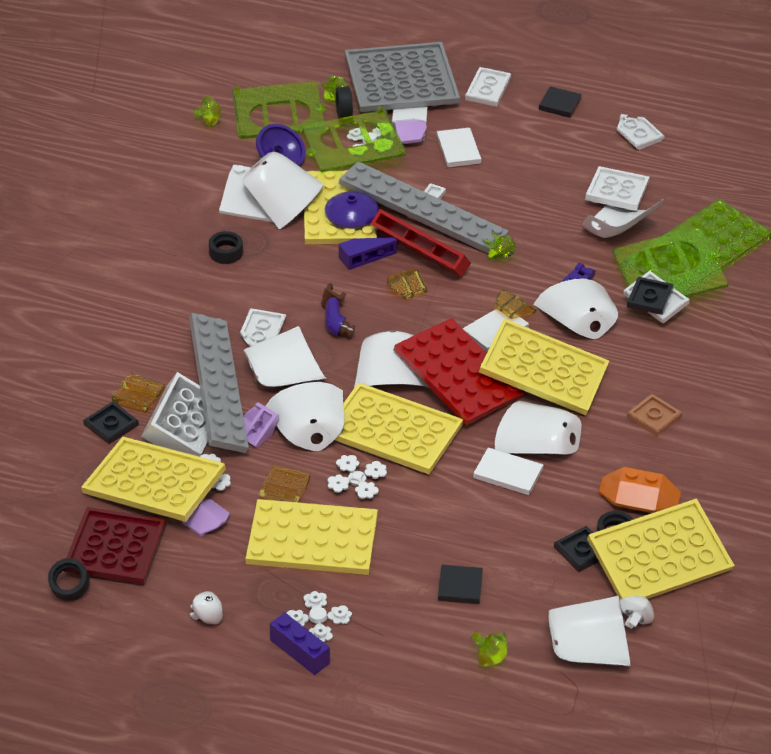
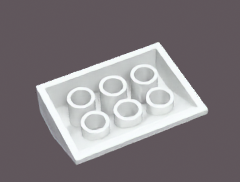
[219,165,288,225]
[141,372,208,457]

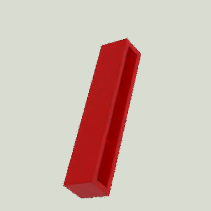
[370,209,471,278]

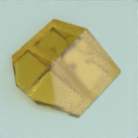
[387,268,428,300]
[494,289,537,319]

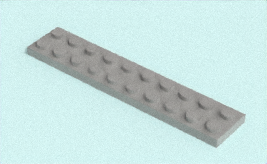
[339,162,509,255]
[189,313,249,453]

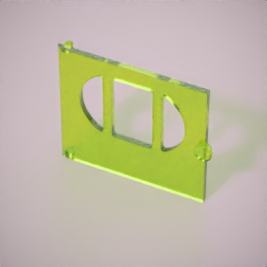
[232,81,326,139]
[302,107,407,173]
[612,227,728,312]

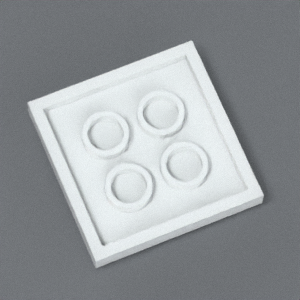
[585,166,650,211]

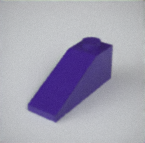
[339,238,397,270]

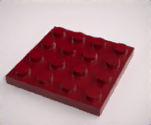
[64,507,166,585]

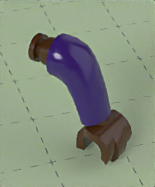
[321,283,356,338]

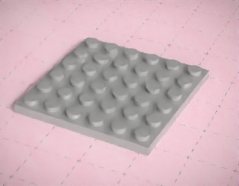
[345,42,460,112]

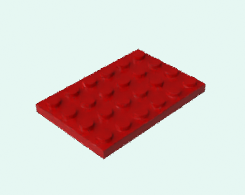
[393,318,525,426]

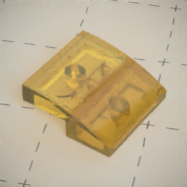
[112,373,165,413]
[259,465,311,503]

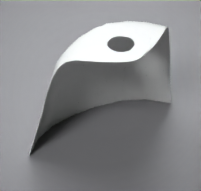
[243,152,323,230]
[582,199,664,238]
[533,278,618,339]
[243,326,326,387]
[354,331,430,388]
[265,382,344,451]
[495,401,582,454]
[549,596,630,666]

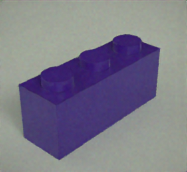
[270,613,330,675]

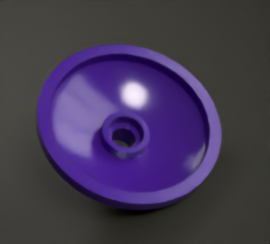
[256,124,305,166]
[325,191,378,229]

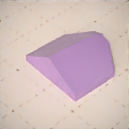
[391,119,427,144]
[243,402,279,448]
[181,499,230,537]

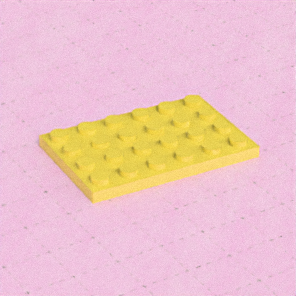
[304,170,377,245]
[479,319,609,416]
[335,383,463,474]
[81,437,226,522]
[246,499,378,575]
[587,499,735,600]

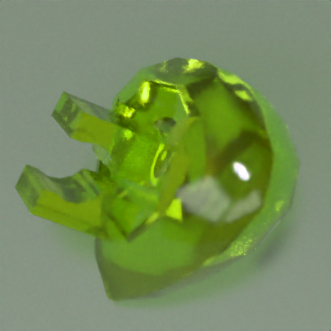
[320,75,349,101]
[193,95,221,127]
[484,232,516,260]
[471,631,507,666]

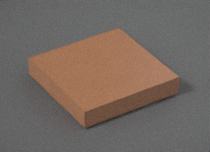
[627,394,682,436]

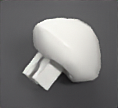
[190,591,223,625]
[620,596,654,629]

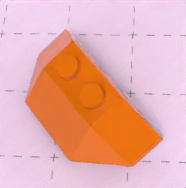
[598,467,681,513]

